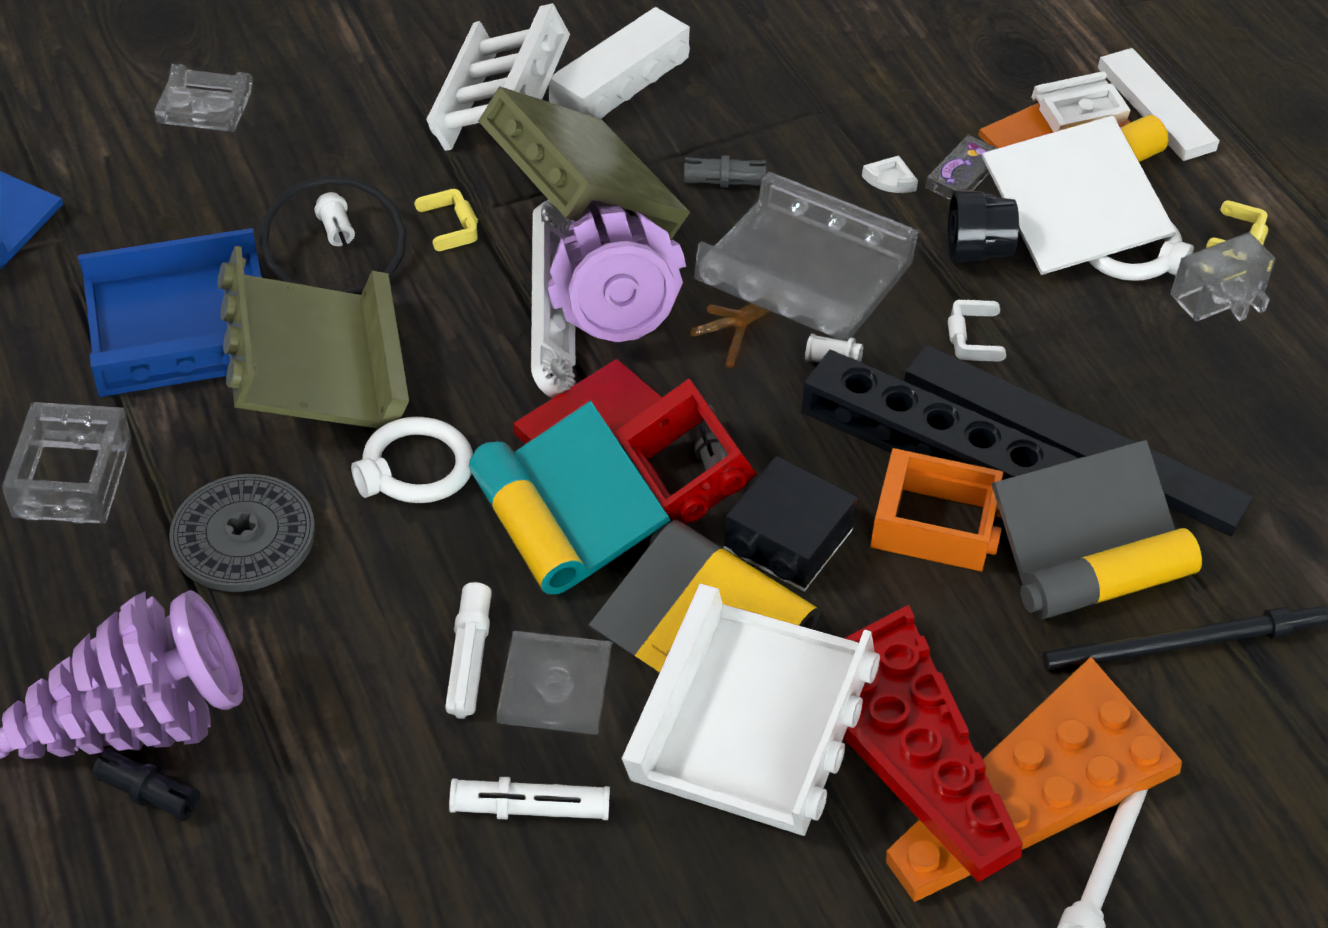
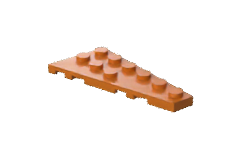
[886,657,1182,902]

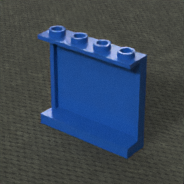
[78,228,262,397]

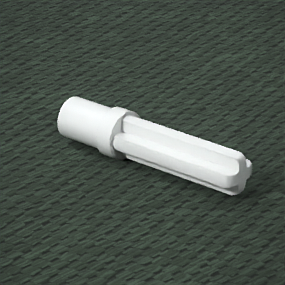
[445,582,491,719]

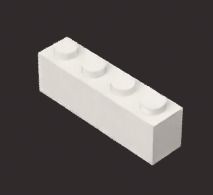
[549,7,690,119]

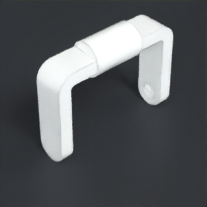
[948,300,1006,362]

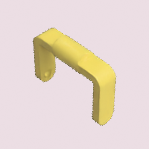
[414,189,478,251]
[1206,201,1268,262]

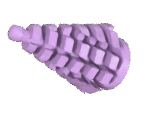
[547,200,686,342]
[0,590,243,759]

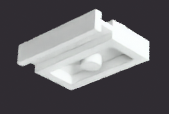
[1031,71,1131,132]

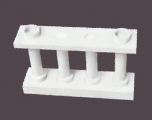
[426,3,570,151]

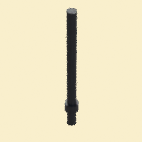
[1042,606,1328,671]

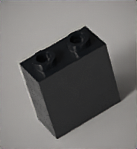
[724,456,858,592]

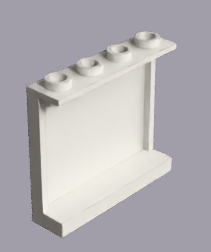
[622,584,880,836]

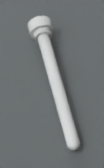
[1057,789,1148,928]

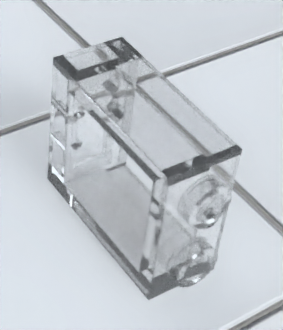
[2,402,132,524]

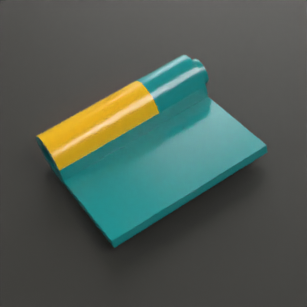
[469,401,671,594]

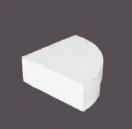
[862,155,918,193]

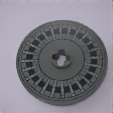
[169,474,315,592]

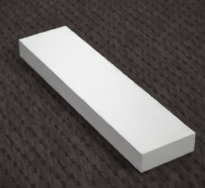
[1098,48,1219,161]

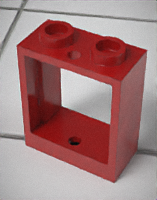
[614,379,757,525]

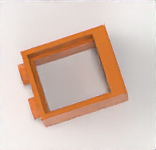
[870,448,1003,572]

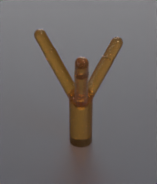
[690,297,771,368]

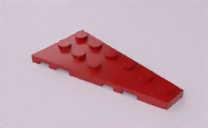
[843,605,1023,883]

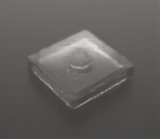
[497,631,612,735]

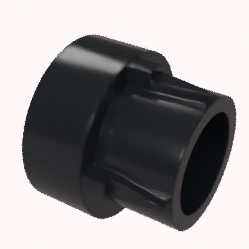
[947,191,1019,263]

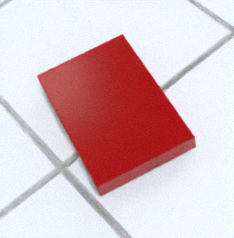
[513,359,665,452]

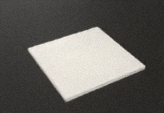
[982,115,1176,275]

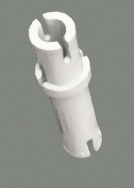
[449,777,610,820]

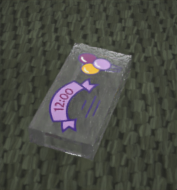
[925,135,998,199]

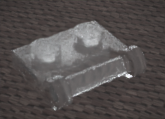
[154,64,253,132]

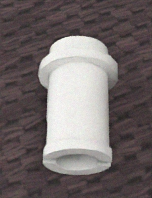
[314,192,355,246]
[805,334,863,363]

